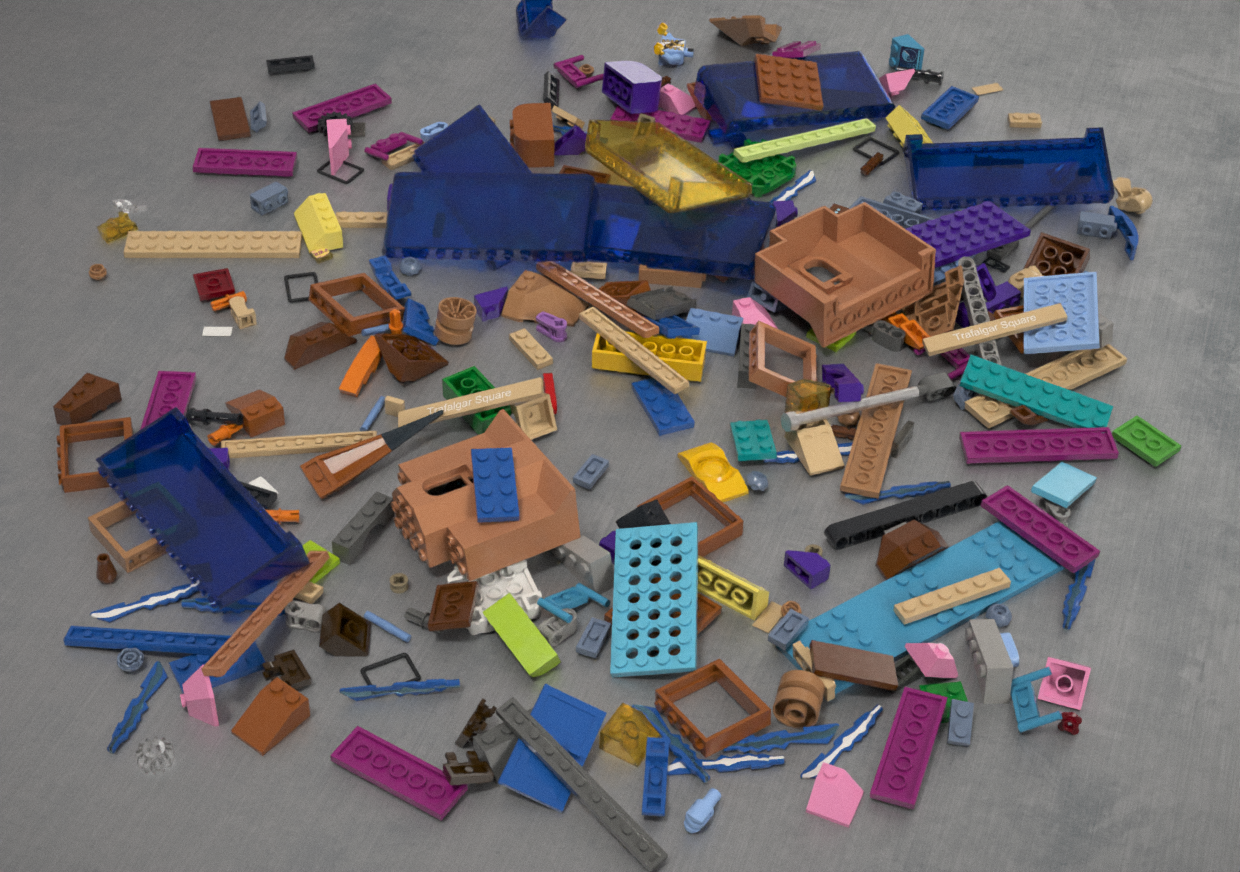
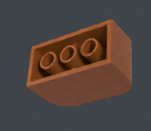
[509,103,554,168]

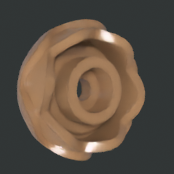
[836,411,860,427]

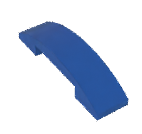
[1108,206,1139,260]
[369,255,411,300]
[642,737,669,817]

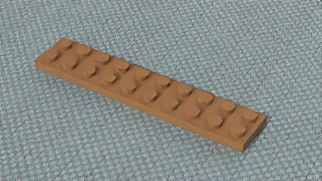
[840,363,912,499]

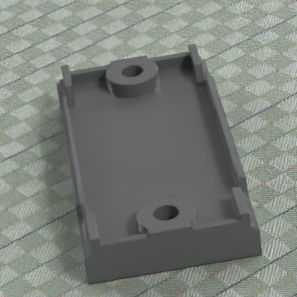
[627,287,697,320]

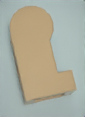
[229,296,257,329]

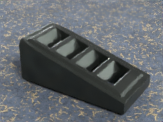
[887,654,924,694]

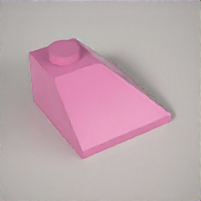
[874,69,915,97]
[659,84,696,115]
[732,297,778,329]
[904,643,958,678]
[1038,657,1091,710]
[180,665,219,726]
[806,762,864,828]

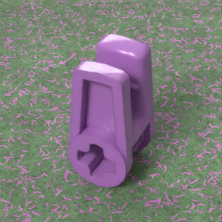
[536,311,567,342]

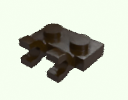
[262,649,311,689]
[455,698,497,748]
[442,751,494,785]

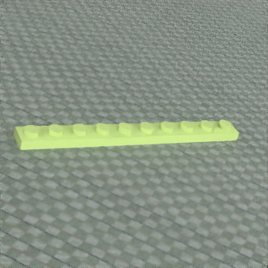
[733,118,876,163]

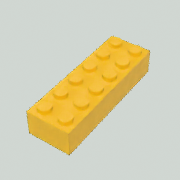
[592,331,707,382]

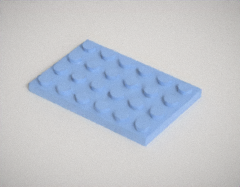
[1024,272,1100,354]

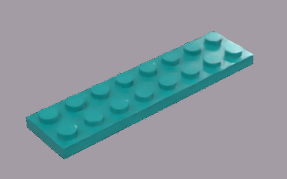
[959,355,1113,428]

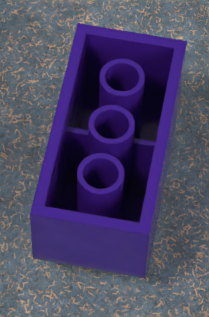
[602,61,662,114]

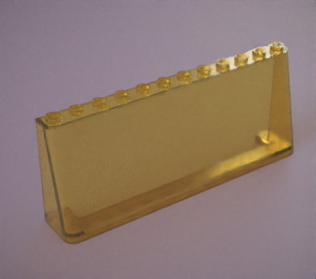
[585,119,752,213]

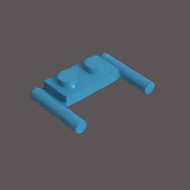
[537,583,611,623]
[1011,667,1063,733]

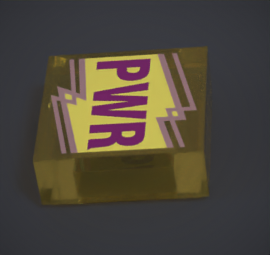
[309,248,333,264]

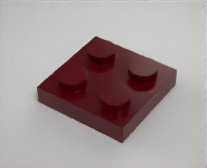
[193,268,235,301]

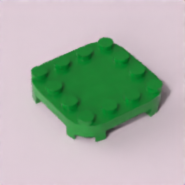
[717,139,797,198]

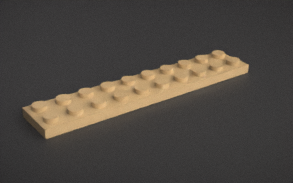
[123,231,302,258]
[965,344,1127,429]

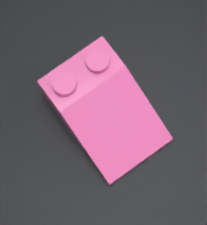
[326,119,352,175]

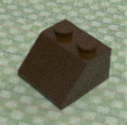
[319,602,371,656]

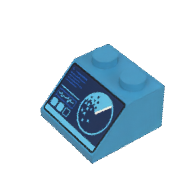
[889,34,925,70]

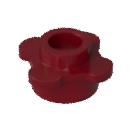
[1058,712,1082,735]

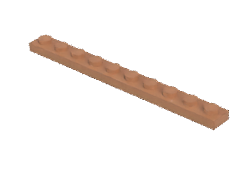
[536,259,659,338]
[201,551,330,677]

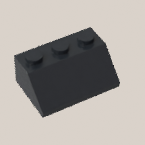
[616,499,681,566]

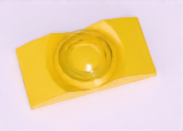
[677,442,749,502]

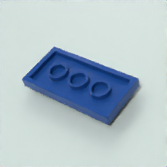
[921,86,979,130]
[634,311,700,339]
[631,378,695,436]
[471,447,519,523]
[169,641,265,694]

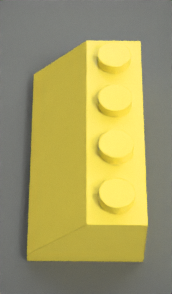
[886,105,942,161]
[294,193,343,254]
[698,555,769,621]

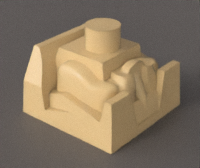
[510,393,557,440]

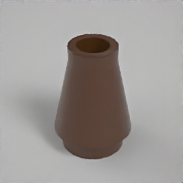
[96,553,117,584]

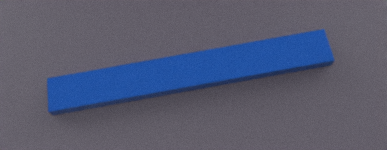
[63,626,231,655]

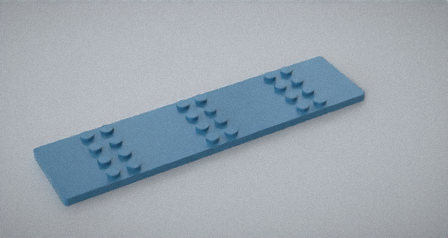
[775,521,1065,694]

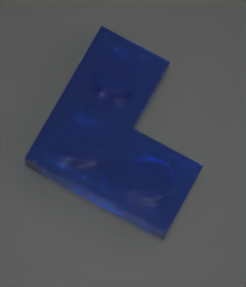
[708,125,747,150]

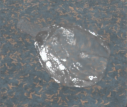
[113,199,147,213]

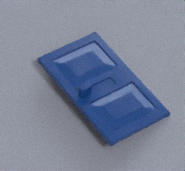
[498,684,607,813]

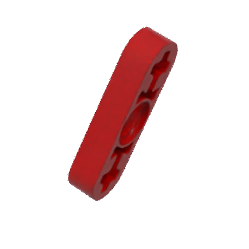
[543,373,557,414]

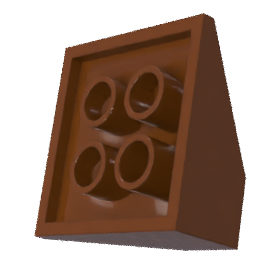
[1023,232,1090,276]
[374,333,449,382]

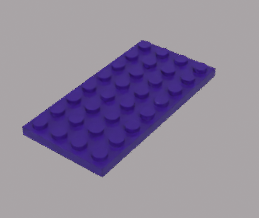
[906,201,1031,268]

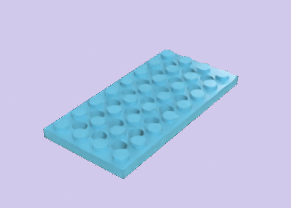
[610,522,698,678]

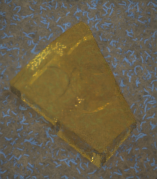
[97,211,138,243]

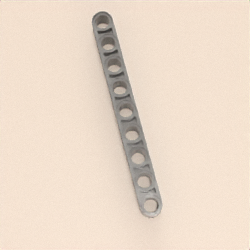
[958,257,1001,365]

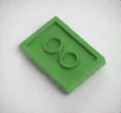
[1112,415,1182,467]

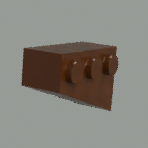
[53,373,122,425]

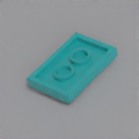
[730,419,777,461]

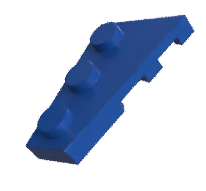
[403,298,439,346]

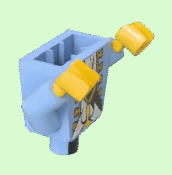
[654,22,694,65]

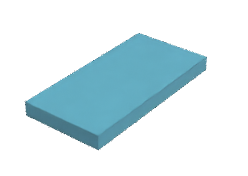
[1031,462,1097,508]

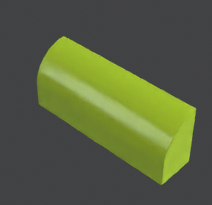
[482,592,561,677]

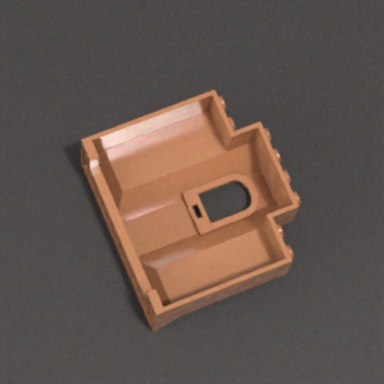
[755,202,936,348]
[391,409,581,581]

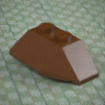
[284,322,357,370]
[875,520,949,580]

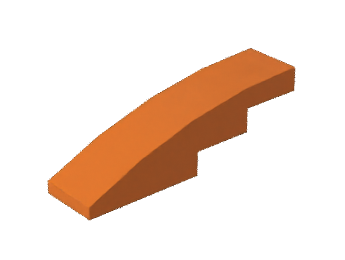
[878,312,930,350]
[339,335,382,397]

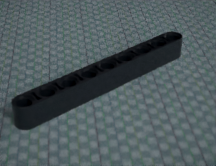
[824,481,987,550]

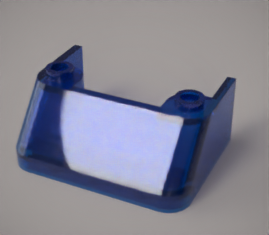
[516,0,567,39]

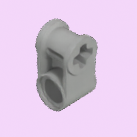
[1039,498,1071,527]
[285,601,327,632]
[537,608,577,647]

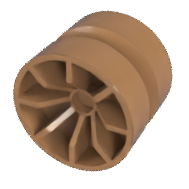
[434,297,477,345]
[773,670,825,729]

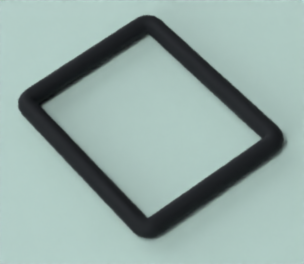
[853,137,899,164]
[317,160,364,184]
[284,272,318,302]
[360,653,421,694]

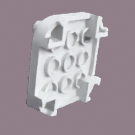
[447,560,542,635]

